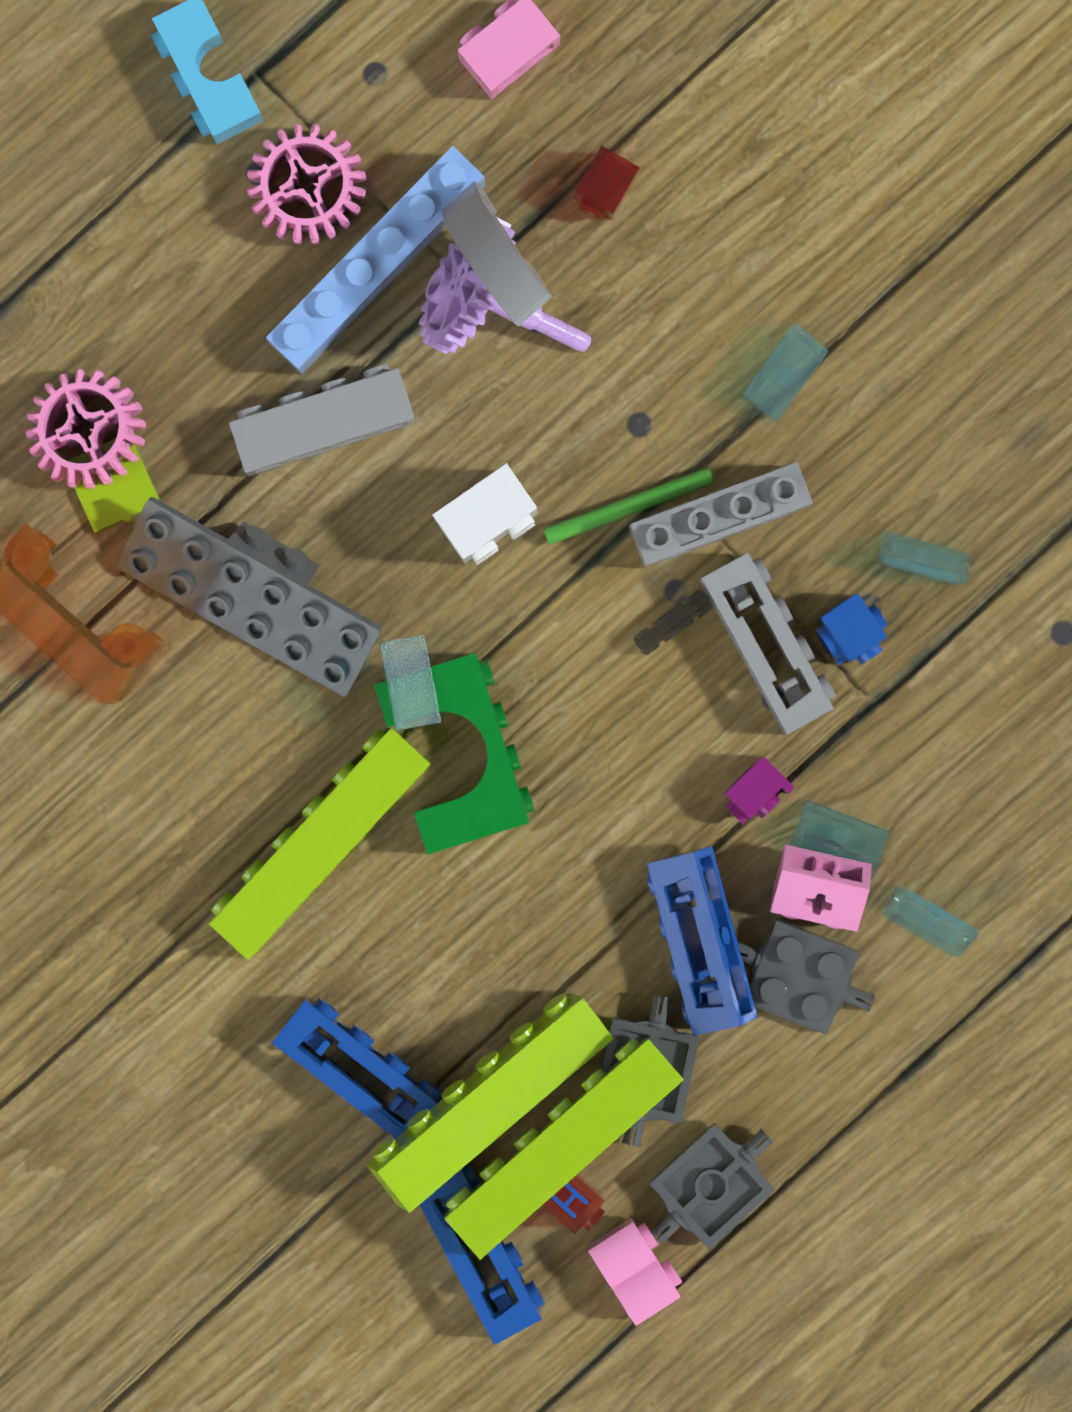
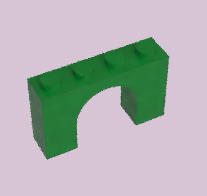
[374,653,535,855]

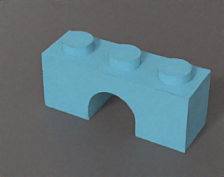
[151,0,264,145]

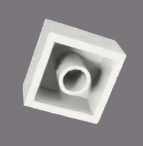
[432,463,538,565]

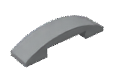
[442,181,552,326]

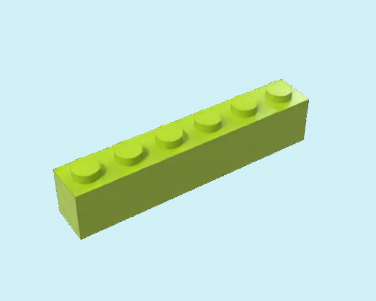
[209,728,432,960]
[366,993,614,1213]
[444,1037,684,1260]

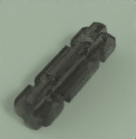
[633,590,713,655]

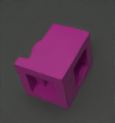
[723,756,795,825]

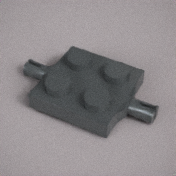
[738,918,875,1035]
[602,994,700,1147]
[649,1123,775,1250]

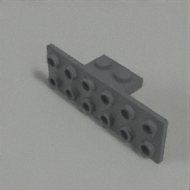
[117,497,382,697]

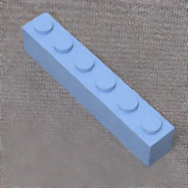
[266,146,485,375]

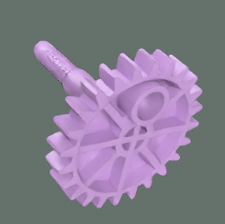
[419,217,591,354]

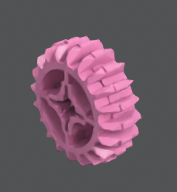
[247,124,366,245]
[25,369,146,489]

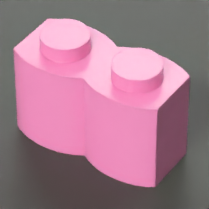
[586,1218,682,1326]

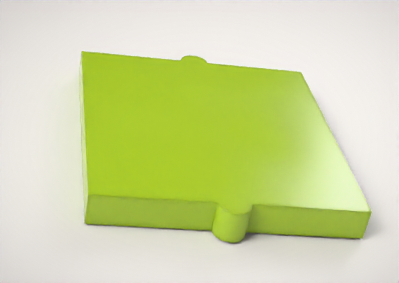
[67,438,160,533]

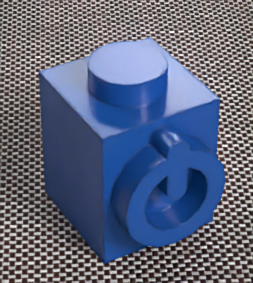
[815,593,888,666]

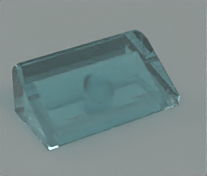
[741,323,828,422]
[876,532,970,586]
[379,635,441,731]
[790,800,890,879]
[883,886,979,957]

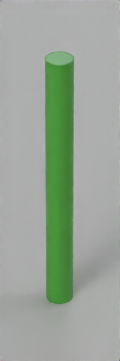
[543,467,714,545]

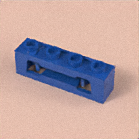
[647,846,758,1036]
[272,997,443,1139]
[420,1163,545,1345]

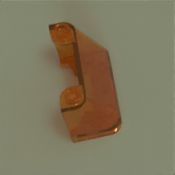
[0,523,172,704]

